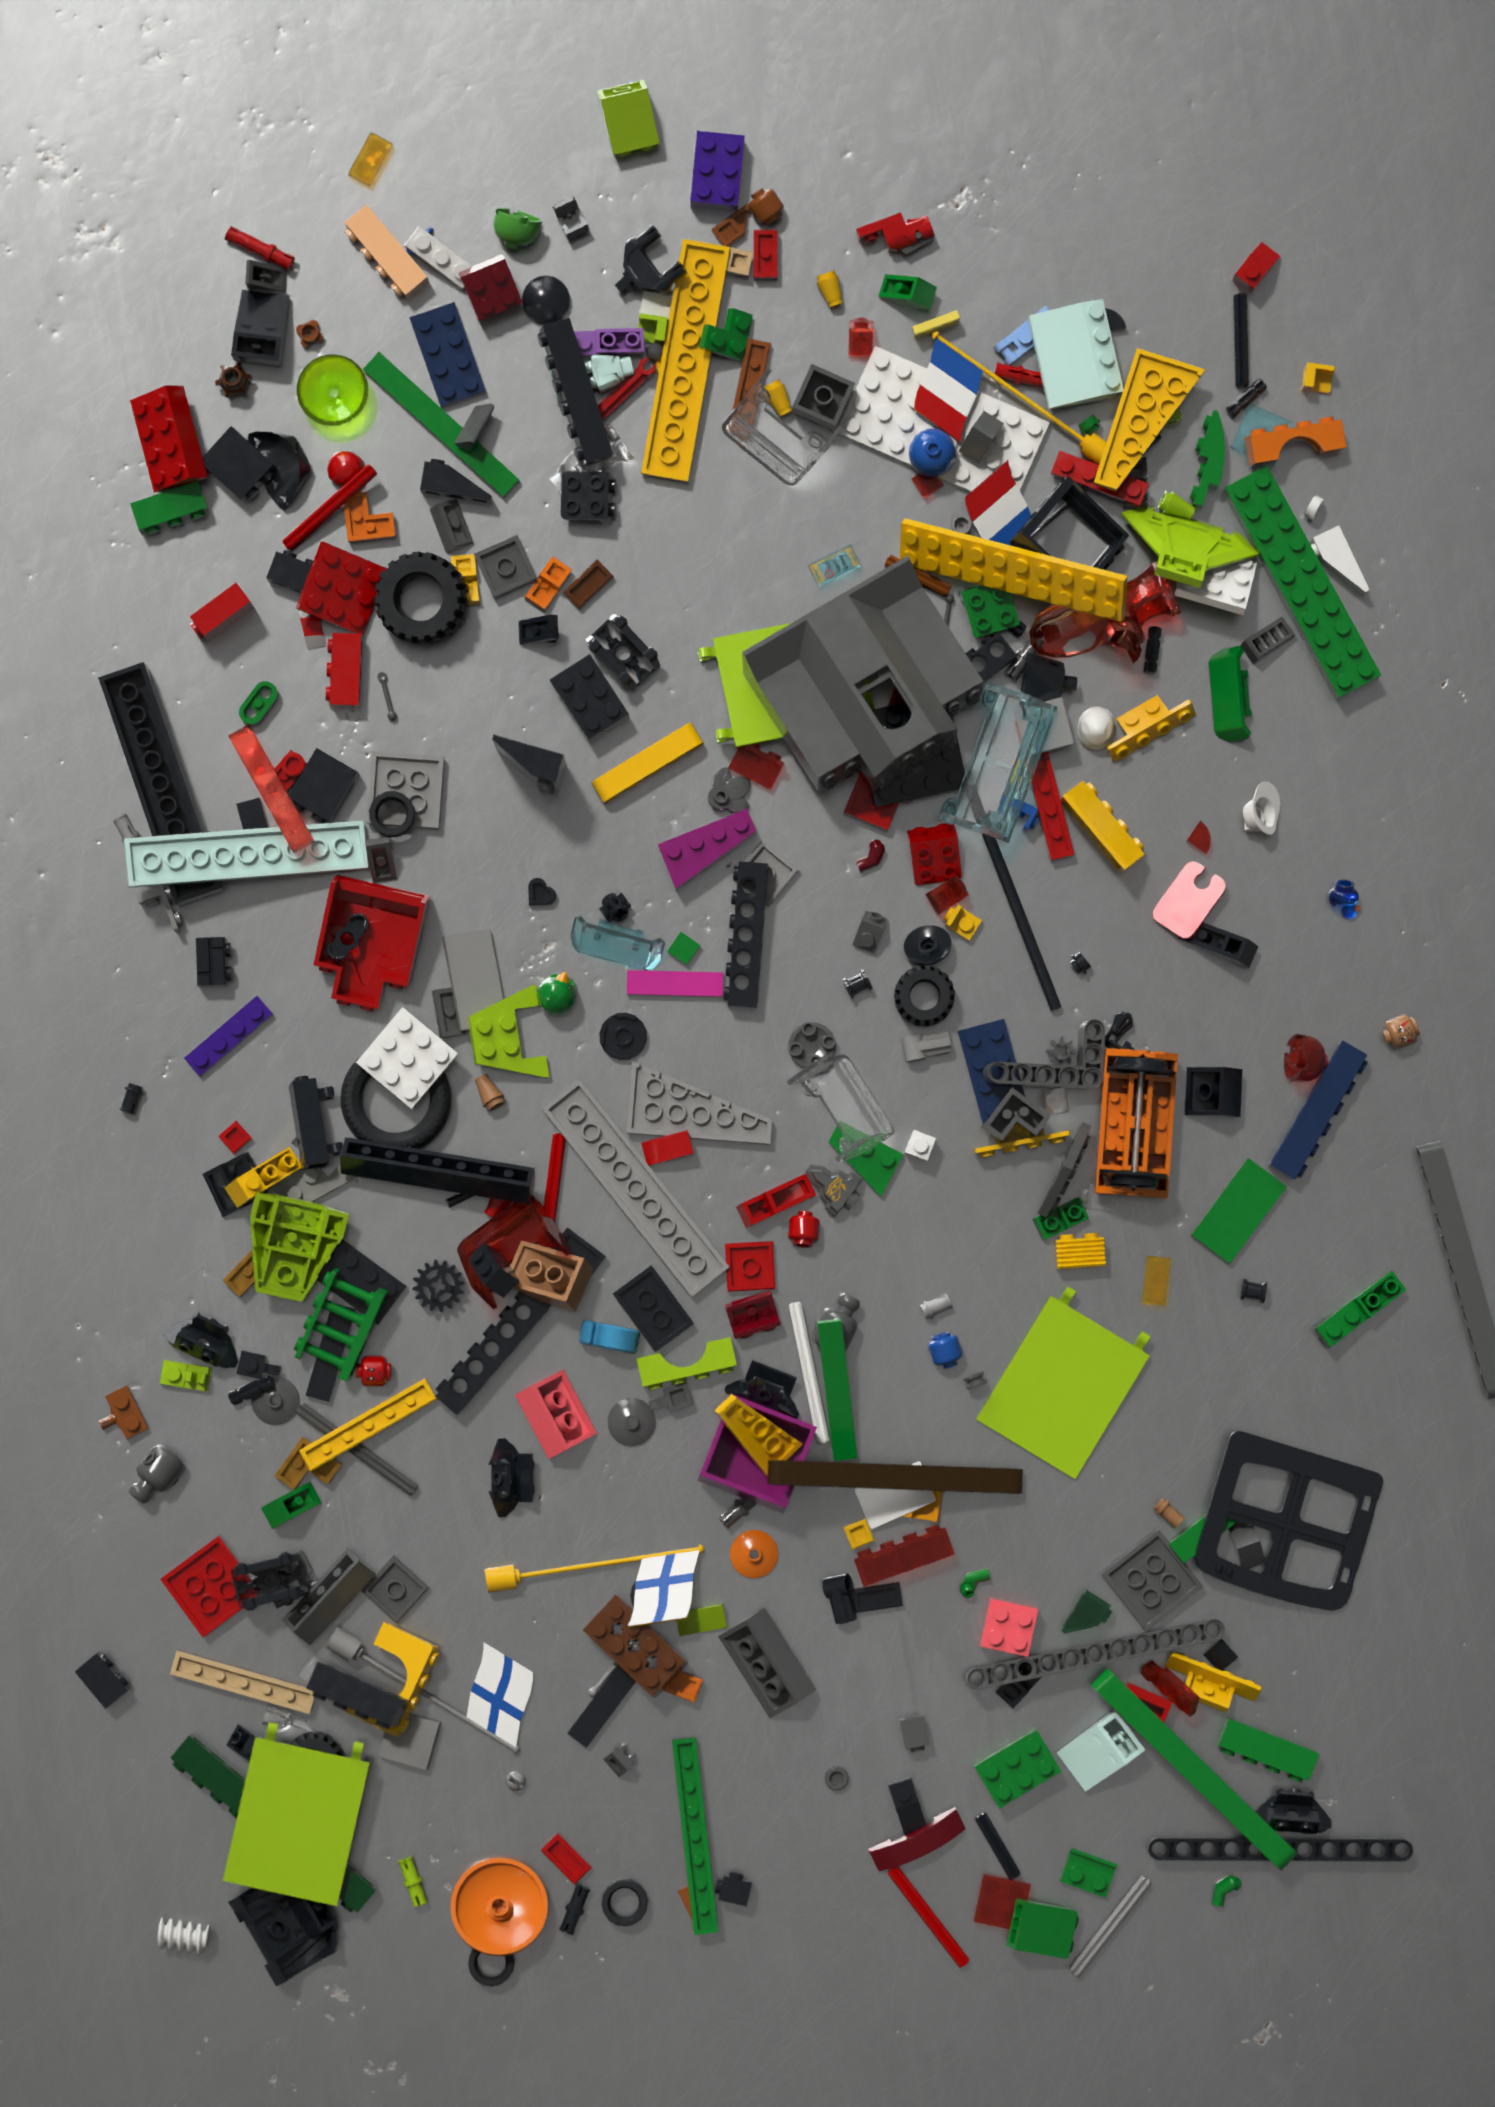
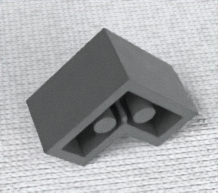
[982,1088,1051,1141]

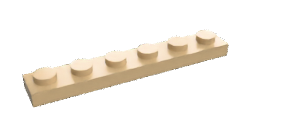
[170,1650,315,1714]

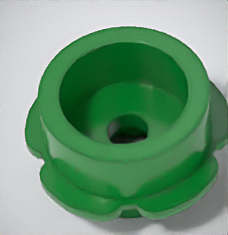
[1078,414,1100,435]

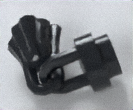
[1105,1011,1134,1051]

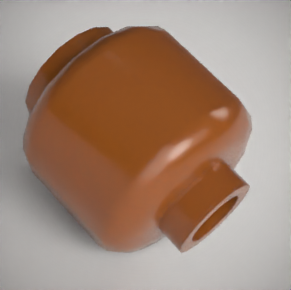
[749,188,784,225]

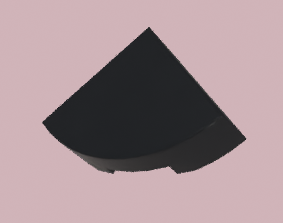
[1105,308,1126,332]

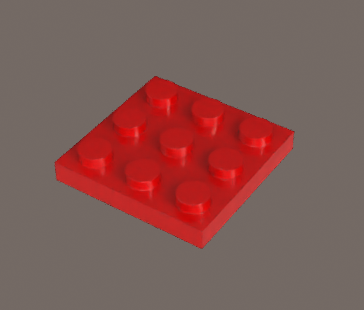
[296,542,388,635]
[160,1536,260,1637]

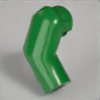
[960,1568,990,1598]
[1212,1876,1241,1907]

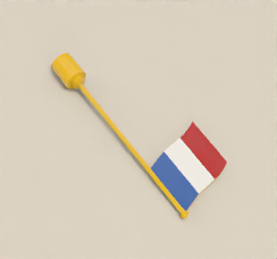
[914,331,1107,465]

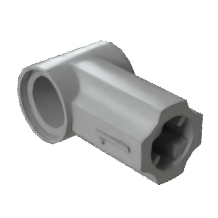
[902,1031,952,1062]

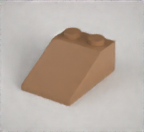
[511,1240,593,1312]

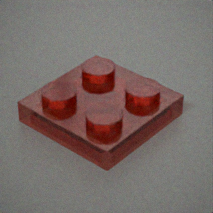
[973,1873,1031,1930]

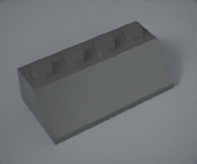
[718,1608,816,1718]

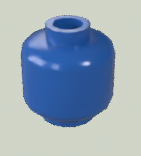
[928,1331,963,1369]

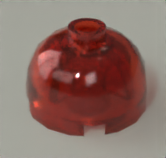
[1284,1034,1328,1082]

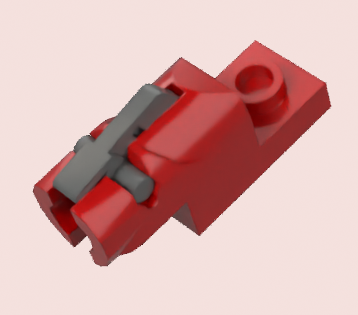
[856,212,935,255]

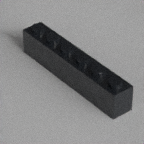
[537,318,613,467]

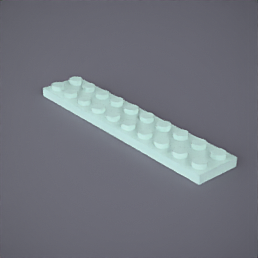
[123,821,368,888]

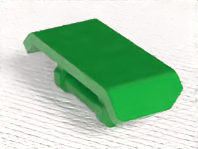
[1209,646,1252,742]

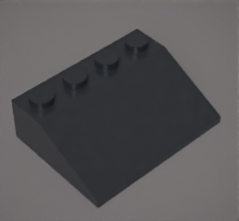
[492,735,567,795]

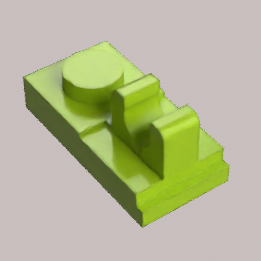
[160,1360,212,1392]

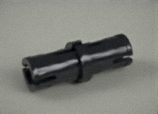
[559,1884,590,1935]

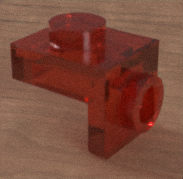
[848,317,873,356]
[925,875,969,915]

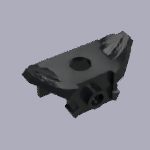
[164,1312,238,1369]
[724,1360,799,1419]
[489,1438,534,1517]
[1255,1788,1331,1834]

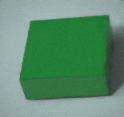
[667,932,700,965]

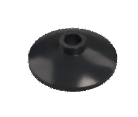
[904,925,952,965]

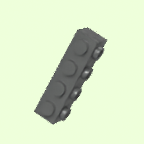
[282,1549,376,1645]

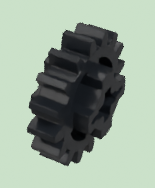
[412,1260,465,1312]

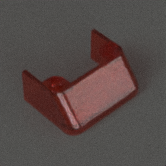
[457,1195,570,1310]

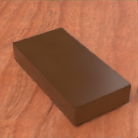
[563,559,614,610]

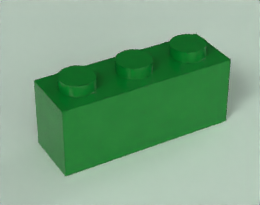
[130,481,209,535]

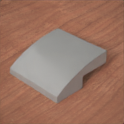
[1014,697,1074,757]
[378,1714,441,1770]

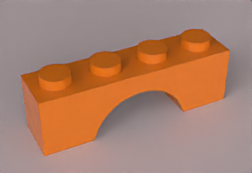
[1244,416,1347,466]

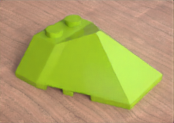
[250,1193,349,1302]

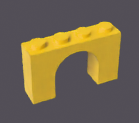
[342,1622,440,1736]

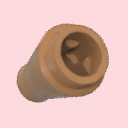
[475,1074,505,1111]

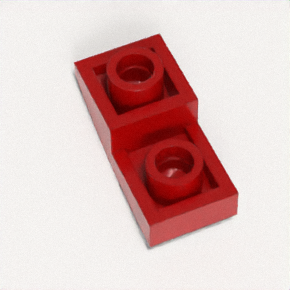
[641,1130,694,1166]

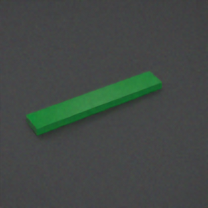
[817,1318,858,1461]

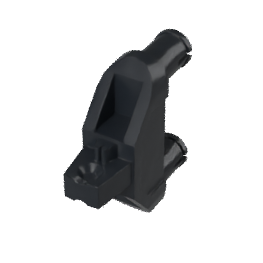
[615,225,688,295]

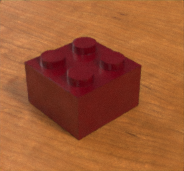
[458,255,523,321]

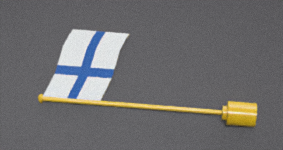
[485,1545,704,1628]

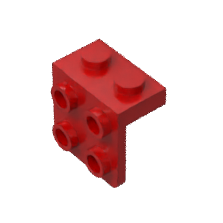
[907,823,962,885]

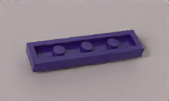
[184,996,273,1077]

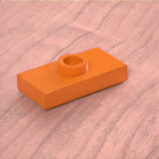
[656,1665,703,1703]

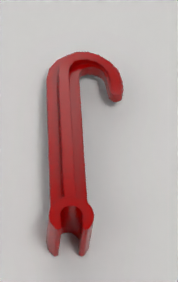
[598,358,657,421]

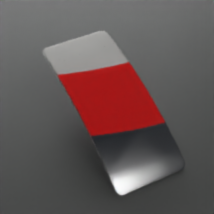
[298,610,326,650]

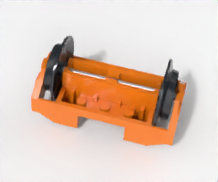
[1094,1048,1178,1199]

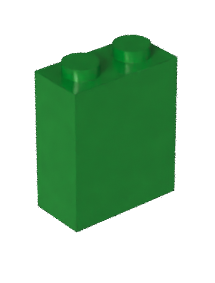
[1006,1898,1079,1959]

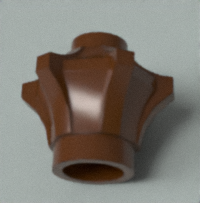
[215,362,252,398]

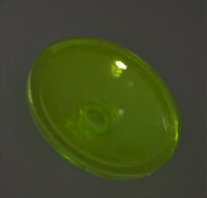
[297,354,369,426]

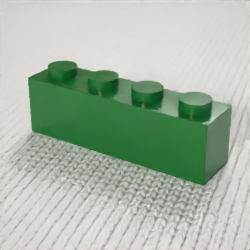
[1217,1717,1319,1783]

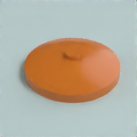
[451,1858,548,1956]

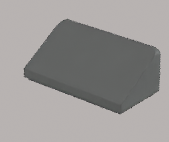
[455,403,495,452]
[430,499,473,553]

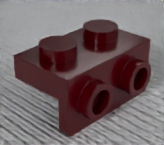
[724,1290,781,1339]

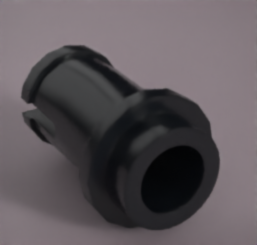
[120,1083,143,1115]

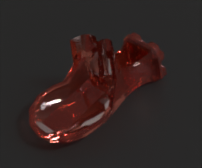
[1029,561,1181,664]

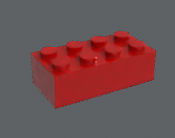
[130,385,208,492]

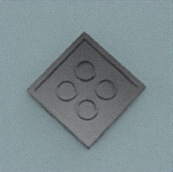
[1101,1529,1203,1631]

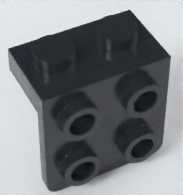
[561,471,617,524]

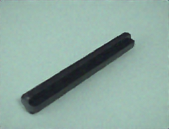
[1234,293,1249,388]

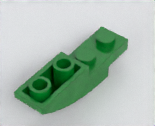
[1189,410,1225,510]
[1314,1271,1406,1348]

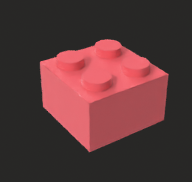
[980,1598,1038,1657]

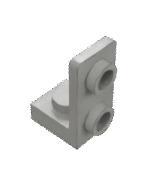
[135,885,183,933]

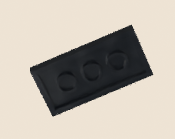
[317,1239,407,1325]

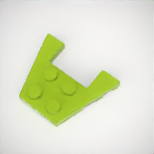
[468,985,549,1078]

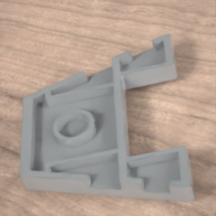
[269,1111,358,1202]

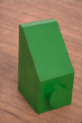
[878,274,937,310]
[261,1482,321,1529]

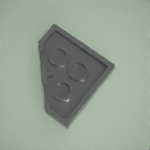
[1038,1122,1091,1217]

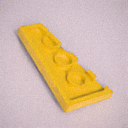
[715,1394,803,1476]

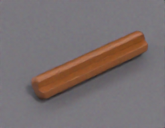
[884,555,951,597]

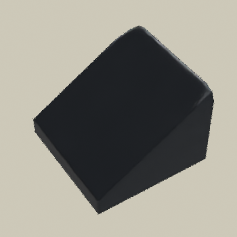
[1203,1639,1238,1671]

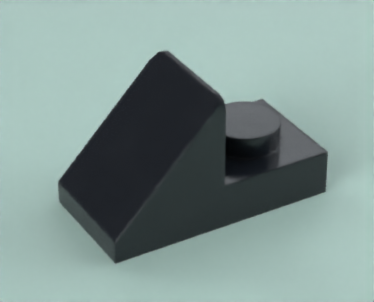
[518,614,559,645]

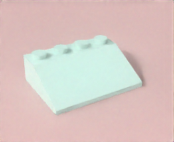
[1028,299,1124,409]

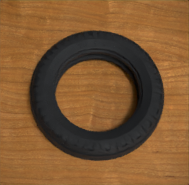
[340,1055,451,1149]

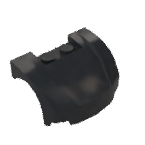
[228,1888,338,1986]

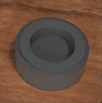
[825,1766,849,1791]

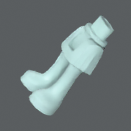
[550,355,634,406]

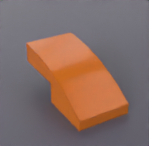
[524,556,572,612]

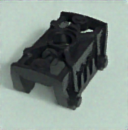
[586,615,660,691]
[231,1552,309,1611]

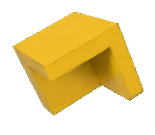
[1302,362,1335,394]

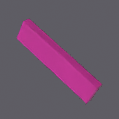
[627,970,723,997]

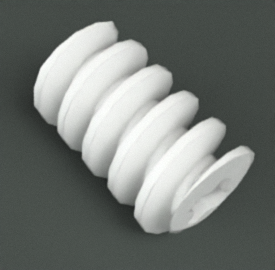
[157,1917,210,1955]

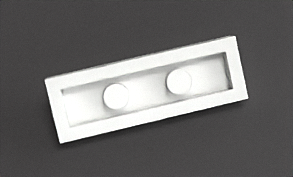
[404,226,473,289]

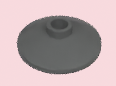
[251,1376,300,1425]
[608,1398,656,1446]

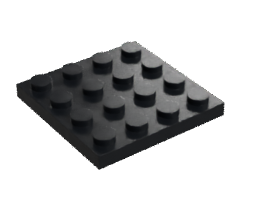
[869,702,968,808]

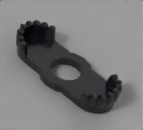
[326,913,369,962]

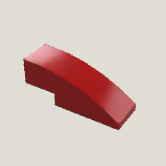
[736,1174,816,1228]

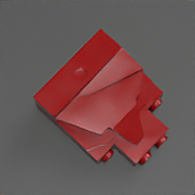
[313,875,430,1011]

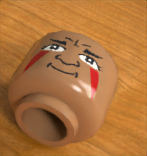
[1382,1015,1420,1049]

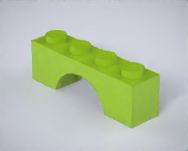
[636,1337,737,1390]

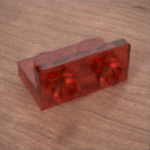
[728,744,784,791]

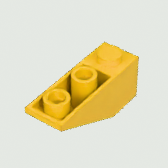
[225,1147,301,1208]

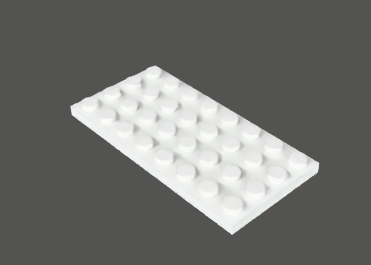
[836,346,1050,492]

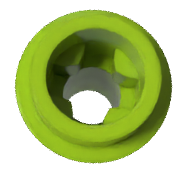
[1158,491,1196,520]

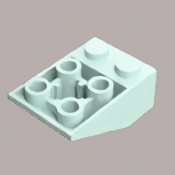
[1056,1709,1145,1792]

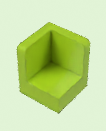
[638,313,668,344]

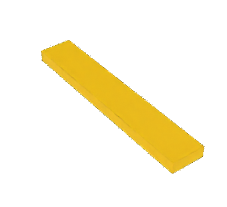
[299,1378,437,1472]

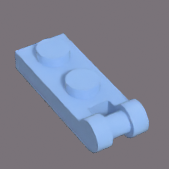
[994,306,1049,366]

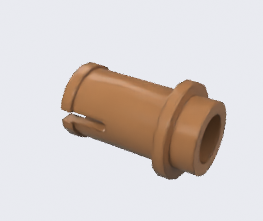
[1153,1498,1185,1529]

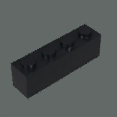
[306,1661,410,1729]

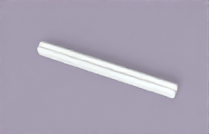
[789,1302,829,1444]

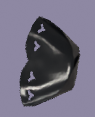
[248,431,311,508]

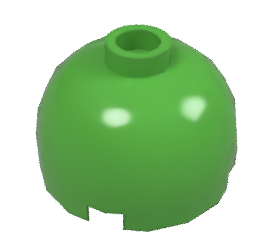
[493,207,542,249]

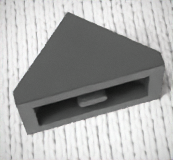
[245,260,286,292]
[959,411,1004,464]
[1228,1521,1266,1569]

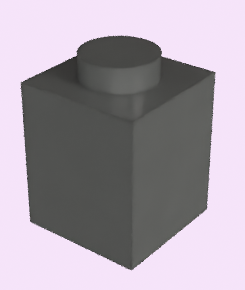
[899,1715,929,1753]

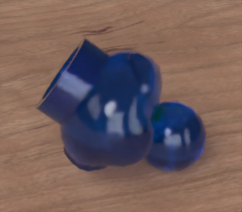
[1328,879,1360,919]

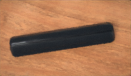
[975,1813,1021,1880]

